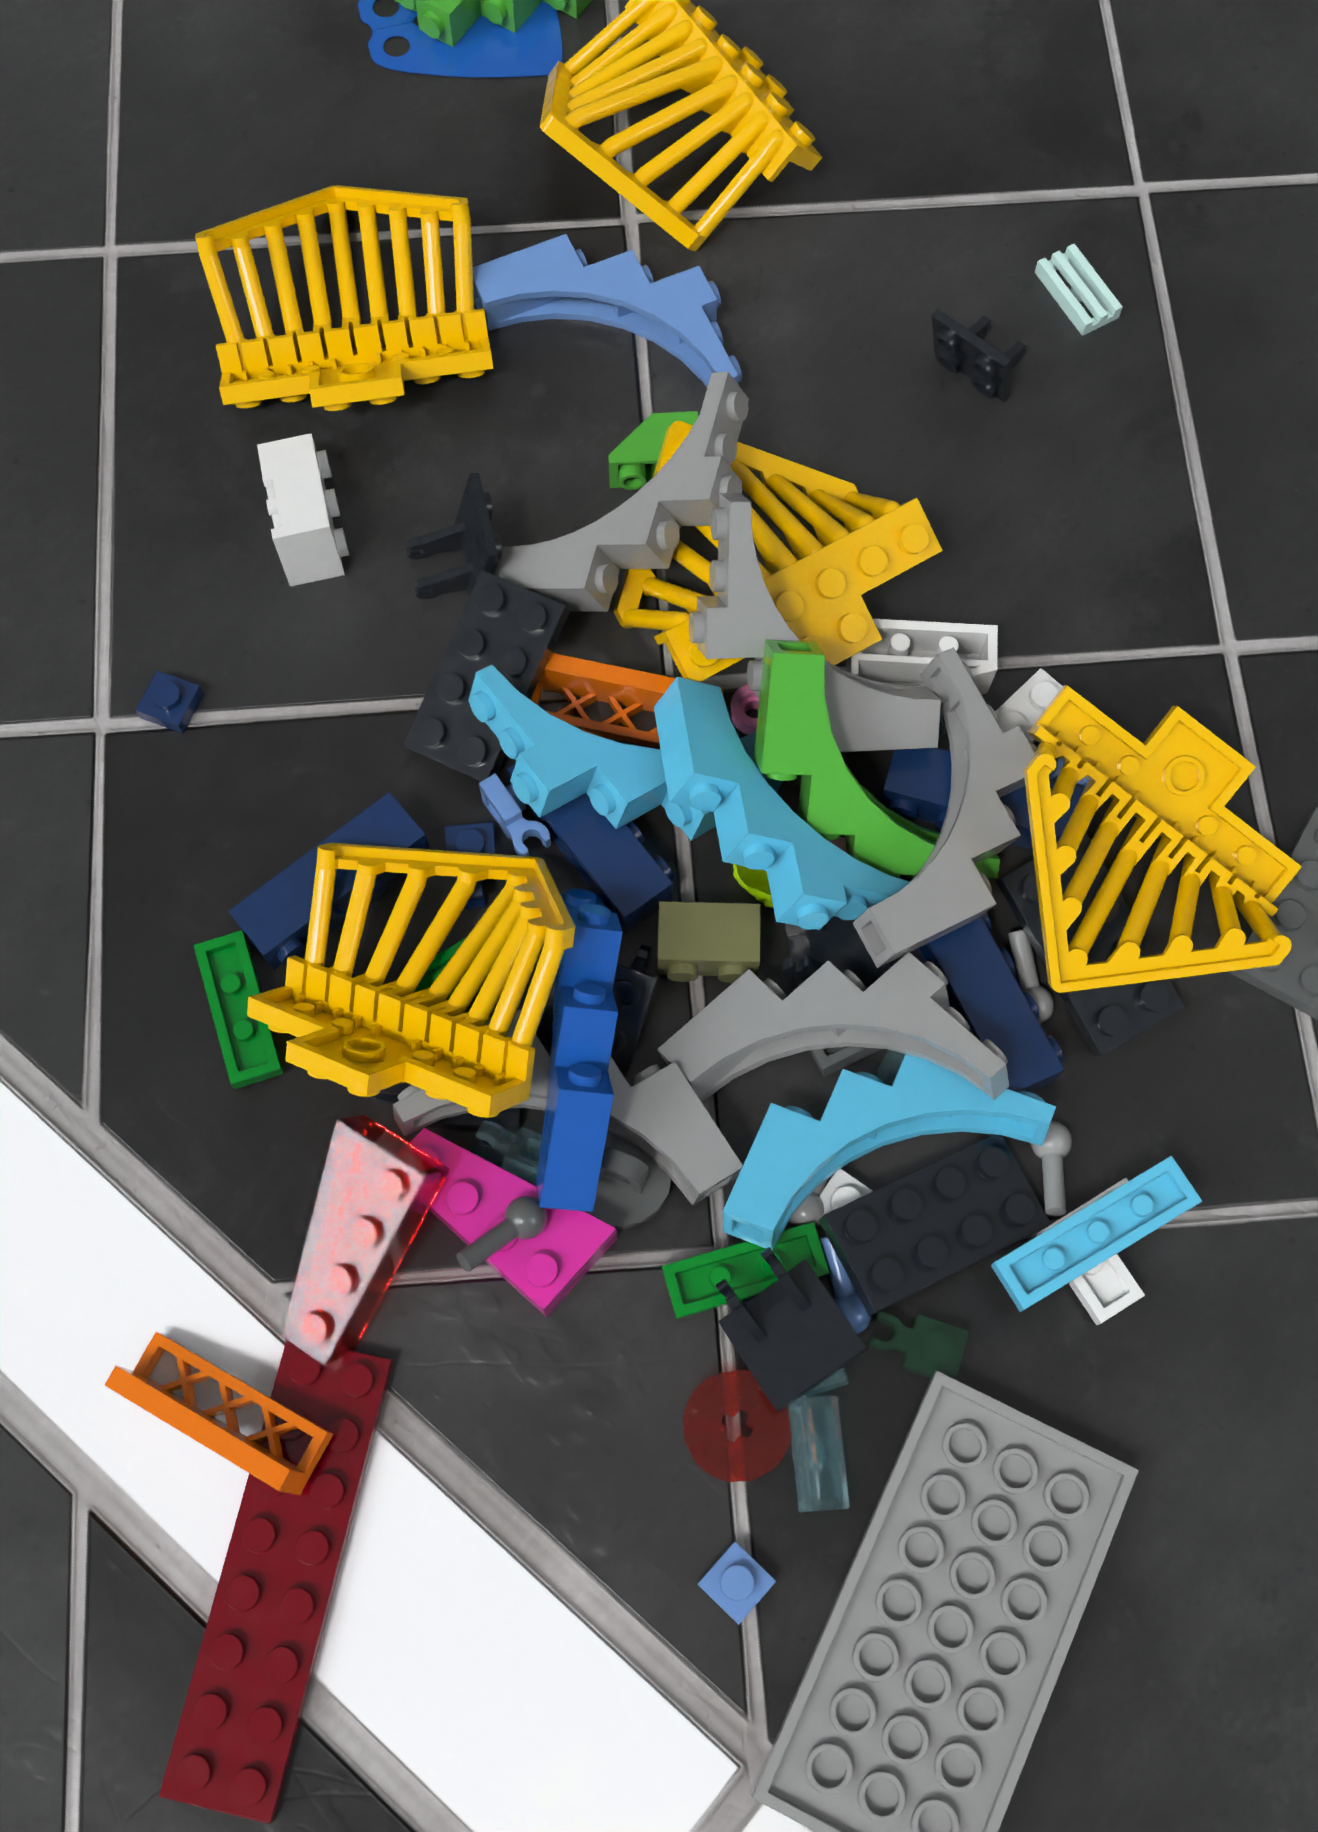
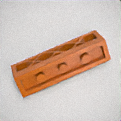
[530,653,724,749]
[104,1332,333,1495]

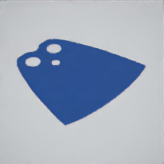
[358,0,563,78]

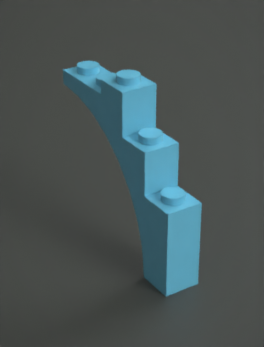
[468,665,783,841]
[654,677,909,930]
[723,1054,1056,1251]

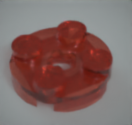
[683,1370,792,1483]

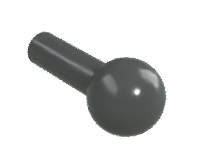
[456,1196,547,1272]

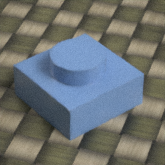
[697,1541,776,1625]

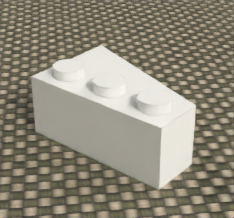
[257,433,349,587]
[846,619,998,695]

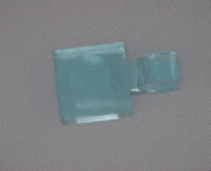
[471,1121,542,1186]

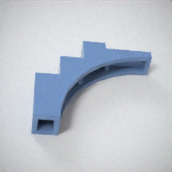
[473,234,742,387]

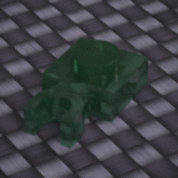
[867,1311,969,1380]

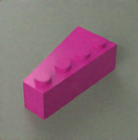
[387,1128,617,1318]

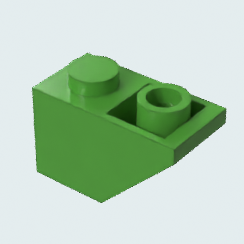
[608,411,698,490]

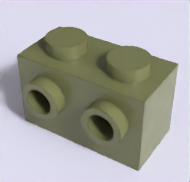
[657,901,760,983]

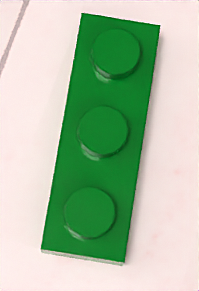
[193,930,285,1089]
[661,1222,830,1320]

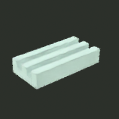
[1035,244,1123,336]

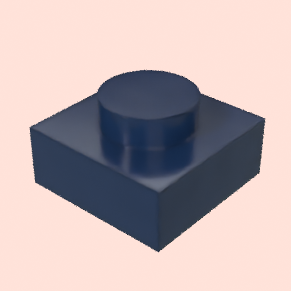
[136,670,204,734]

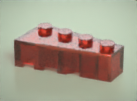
[282,1115,450,1366]

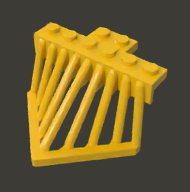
[540,0,823,252]
[195,185,493,411]
[613,421,943,682]
[1024,685,1302,993]
[247,843,575,1118]

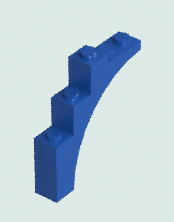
[535,889,623,1212]

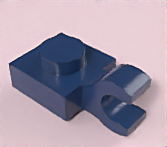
[444,822,496,909]

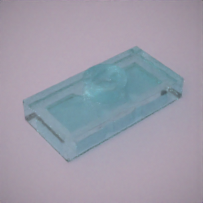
[788,1396,850,1512]

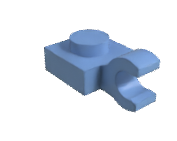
[479,773,551,856]

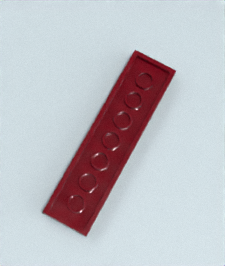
[159,1336,394,1824]

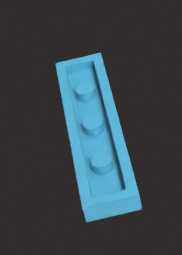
[991,1156,1202,1312]

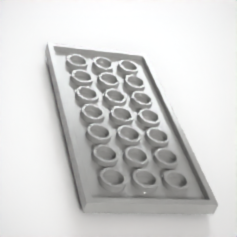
[751,1371,1139,1832]

